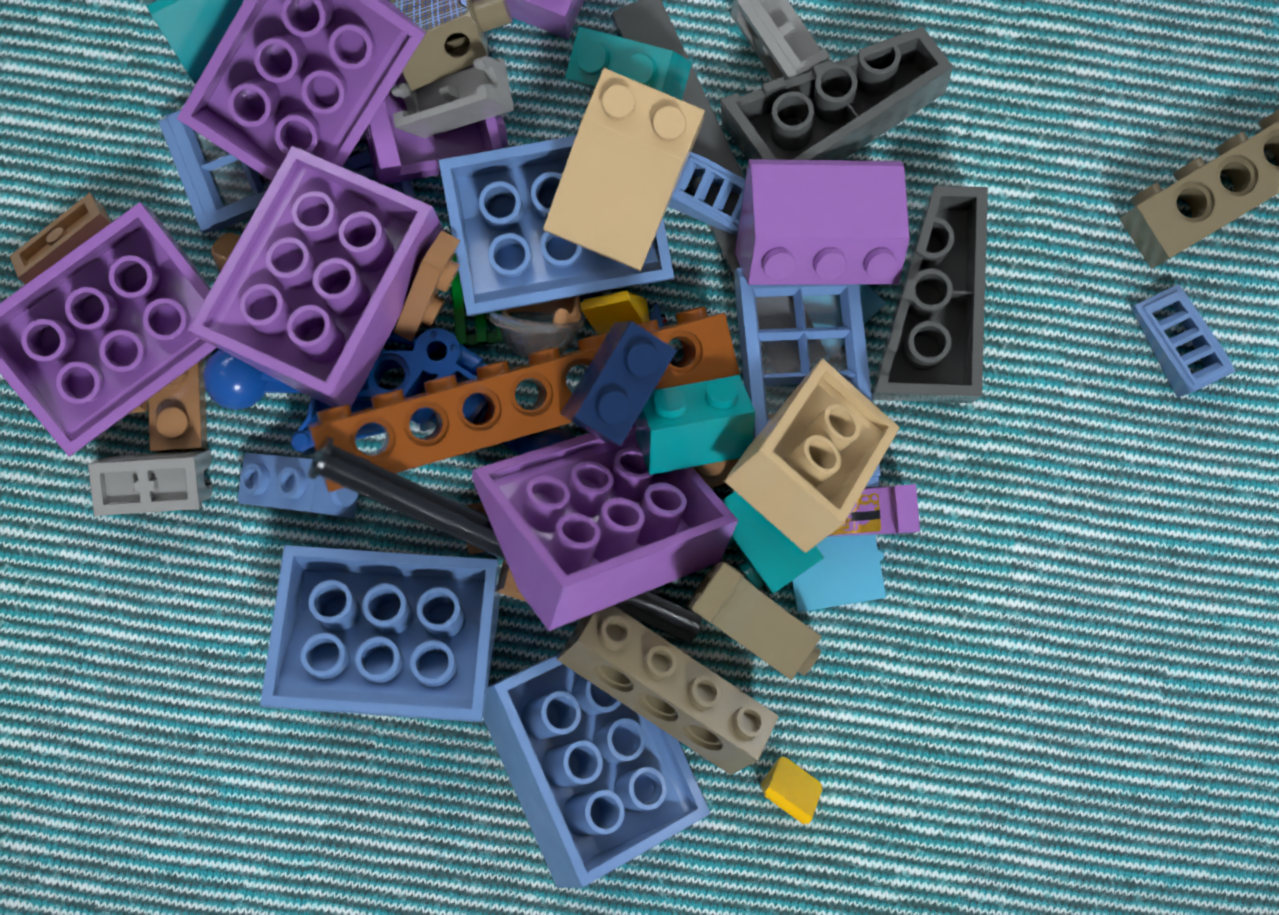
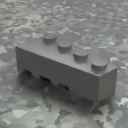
[720,27,953,160]
[871,186,988,404]

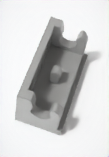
[730,0,831,81]
[391,56,514,138]
[88,449,213,516]

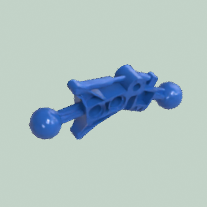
[202,328,576,455]

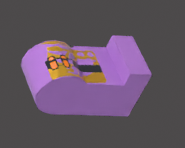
[827,484,920,537]

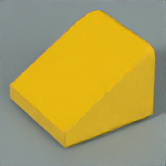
[580,291,650,334]
[760,756,822,825]

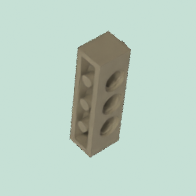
[1119,110,1279,269]
[557,605,779,775]

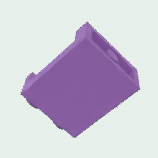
[364,65,507,185]

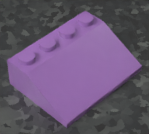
[176,0,427,181]
[188,146,445,408]
[0,202,217,457]
[471,421,738,631]

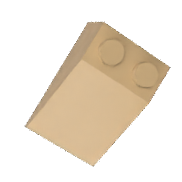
[543,68,705,272]
[724,358,900,553]

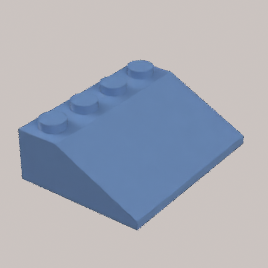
[439,135,674,316]
[260,545,501,722]
[483,651,711,888]

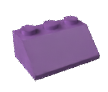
[735,159,910,285]

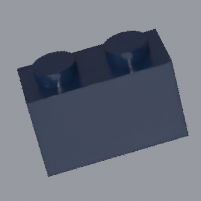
[560,321,677,446]

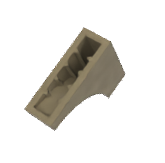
[686,562,822,680]

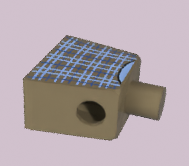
[391,0,513,91]

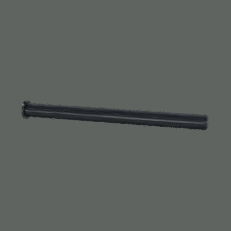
[308,436,702,642]

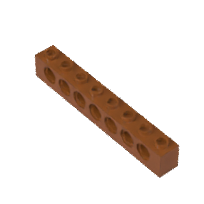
[308,306,740,492]

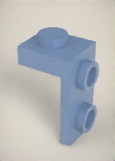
[238,453,359,518]

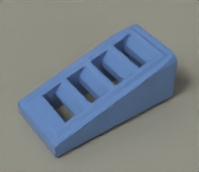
[668,152,746,236]
[1131,284,1236,397]

